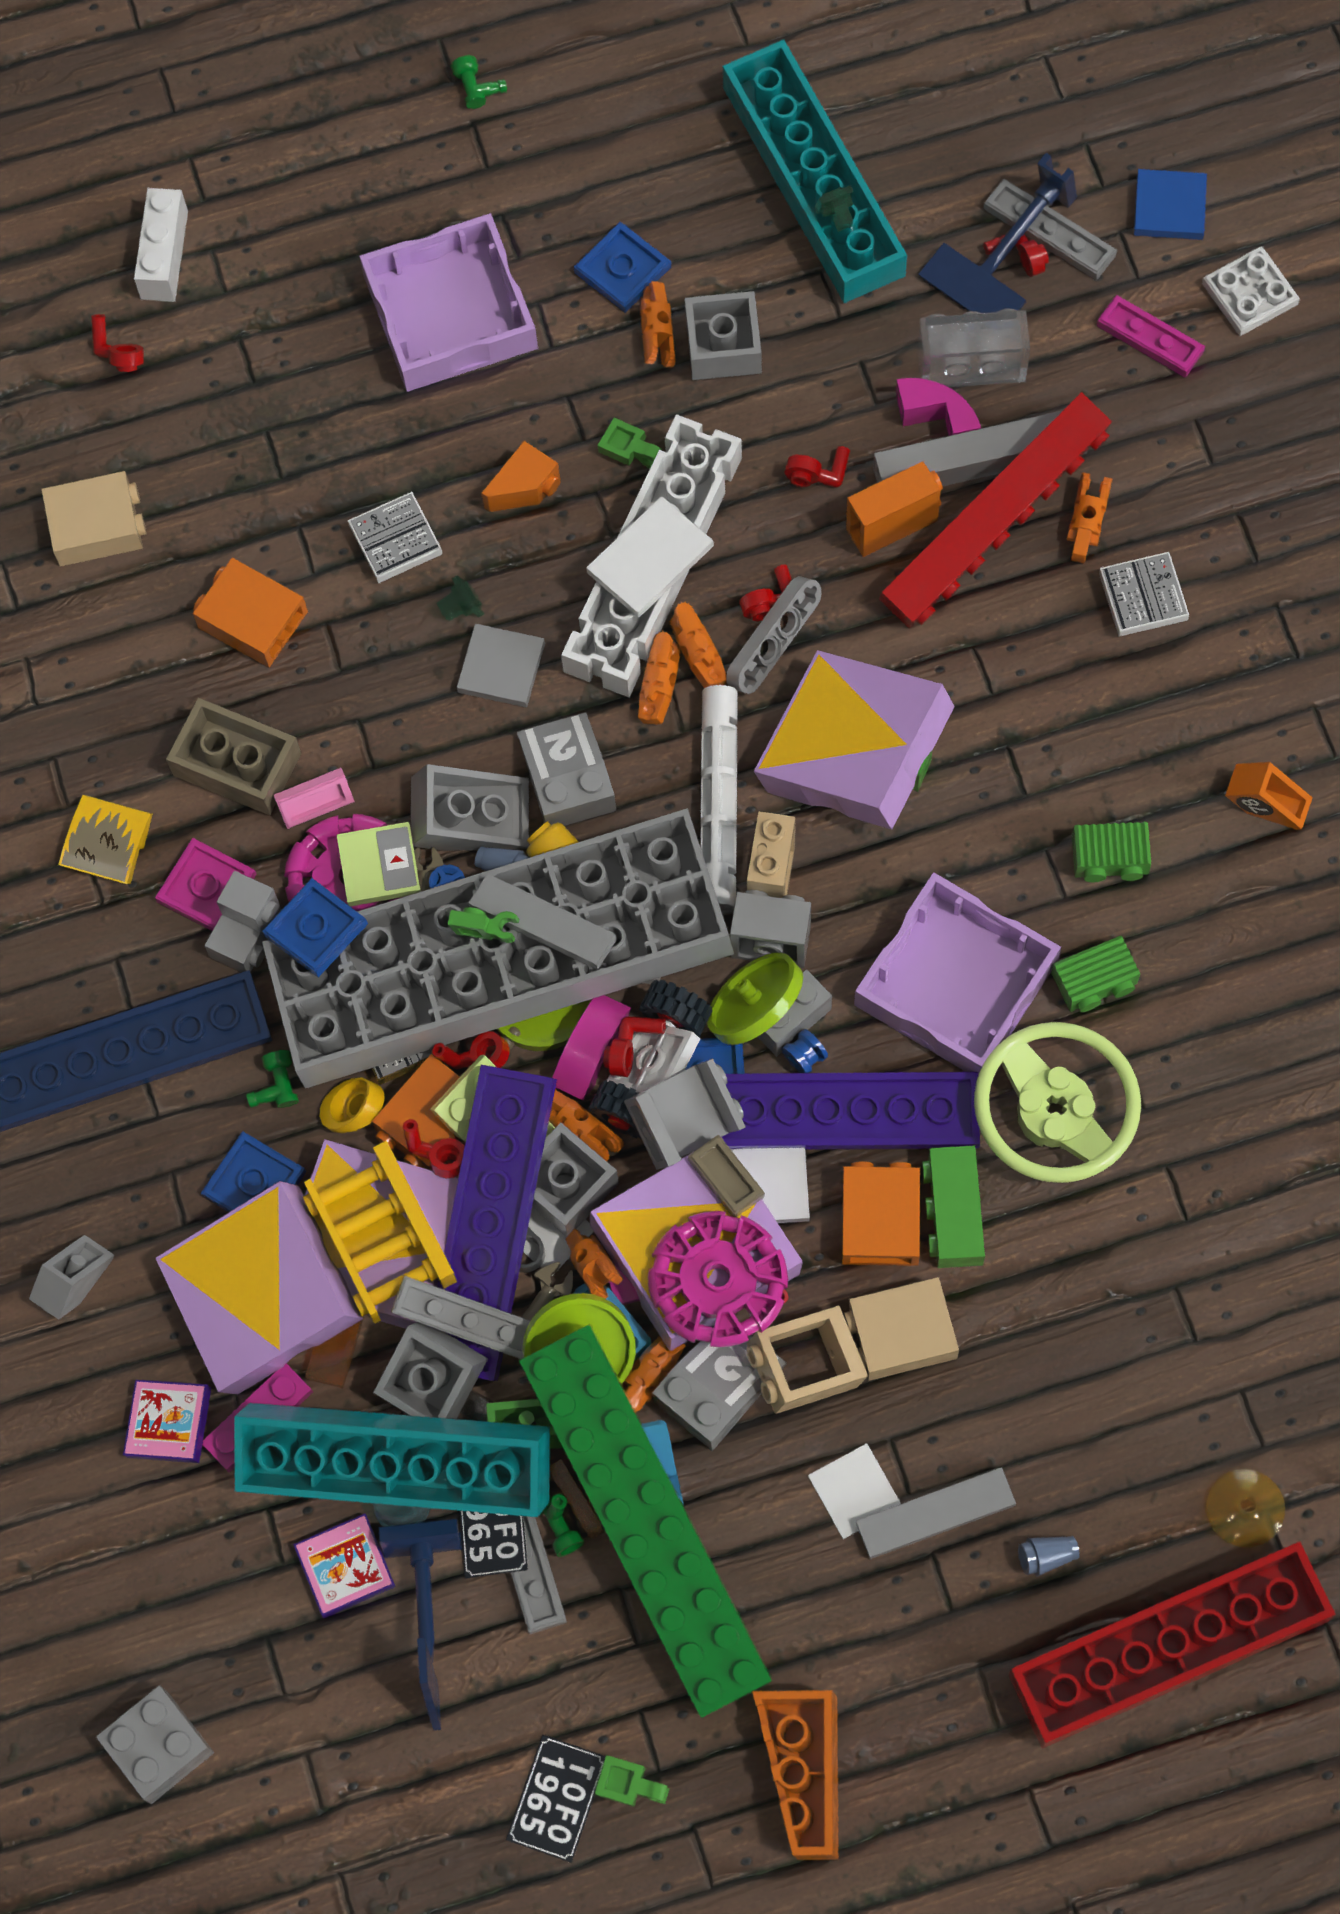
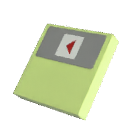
[337,822,421,906]

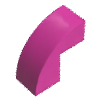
[896,378,981,436]
[552,995,631,1100]

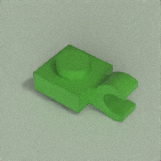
[597,418,662,468]
[448,907,520,943]
[595,1755,669,1807]

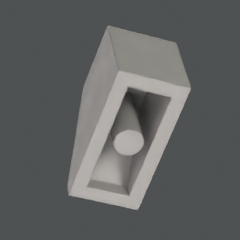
[29,1235,114,1319]

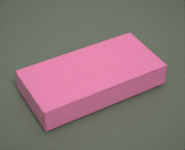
[274,768,355,829]

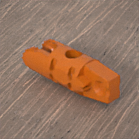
[640,281,676,368]
[1067,472,1113,563]
[670,602,727,688]
[638,631,681,725]
[549,1089,625,1162]
[565,1229,623,1299]
[622,1336,685,1413]

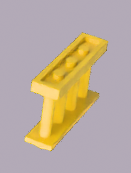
[303,1141,457,1324]

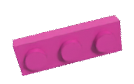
[202,1363,313,1472]

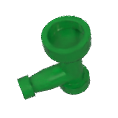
[450,55,507,109]
[247,1050,299,1108]
[541,1494,585,1557]

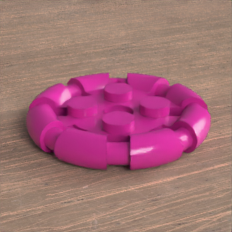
[284,814,403,911]
[648,1211,788,1347]

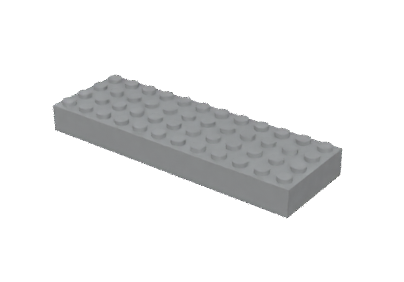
[262,808,734,1089]

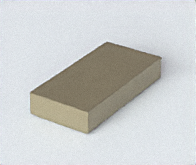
[688,1134,765,1217]

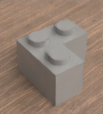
[205,871,282,973]

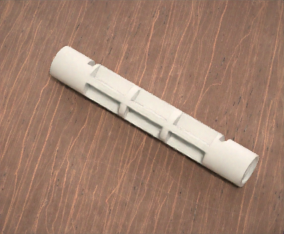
[701,685,738,915]

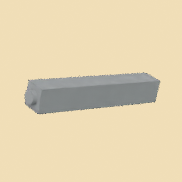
[873,410,1087,486]

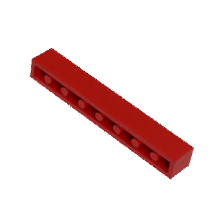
[879,392,1112,629]

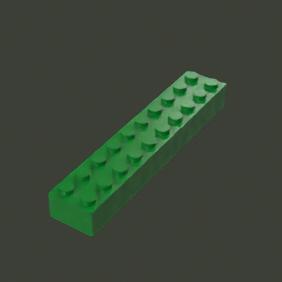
[519,1324,772,1718]

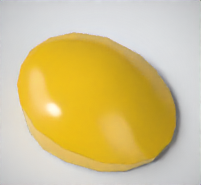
[319,1077,385,1133]

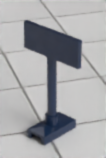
[918,153,1077,334]
[379,1519,462,1731]

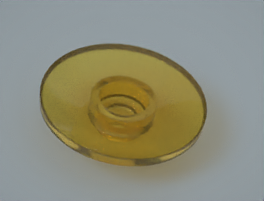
[1206,1469,1285,1548]

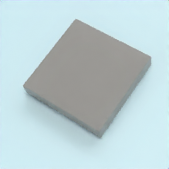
[457,624,545,708]

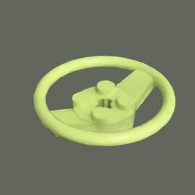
[974,1022,1141,1183]

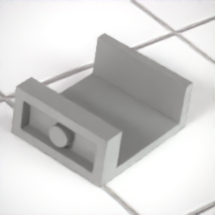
[624,1059,746,1169]

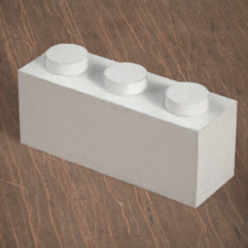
[134,188,188,302]

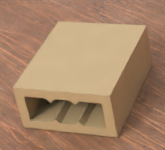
[42,471,147,567]
[844,1277,959,1381]

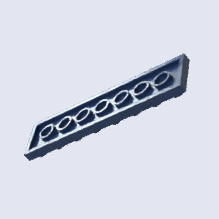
[0,970,273,1132]

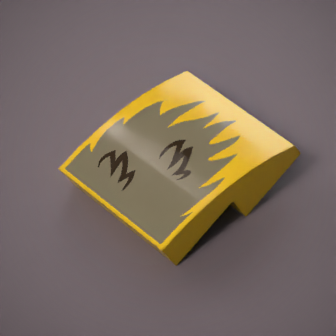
[58,795,153,884]

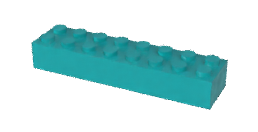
[723,40,907,303]
[234,1403,550,1517]

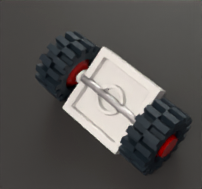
[588,980,712,1140]

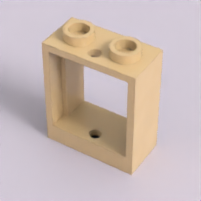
[747,811,795,898]
[747,1306,868,1414]

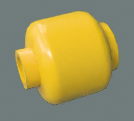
[527,821,578,857]

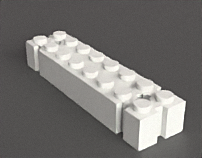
[561,415,742,697]

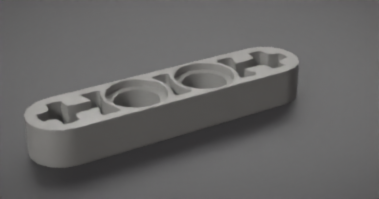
[726,576,822,694]

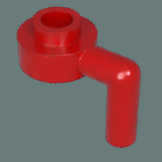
[983,234,1049,277]
[91,314,144,372]
[784,446,850,488]
[739,565,792,622]
[603,1016,666,1077]
[432,1031,510,1070]
[403,1119,465,1178]

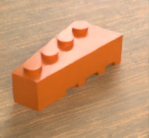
[752,1690,838,1860]

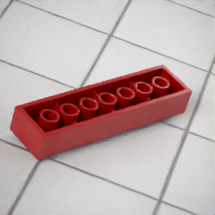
[1009,1541,1336,1749]

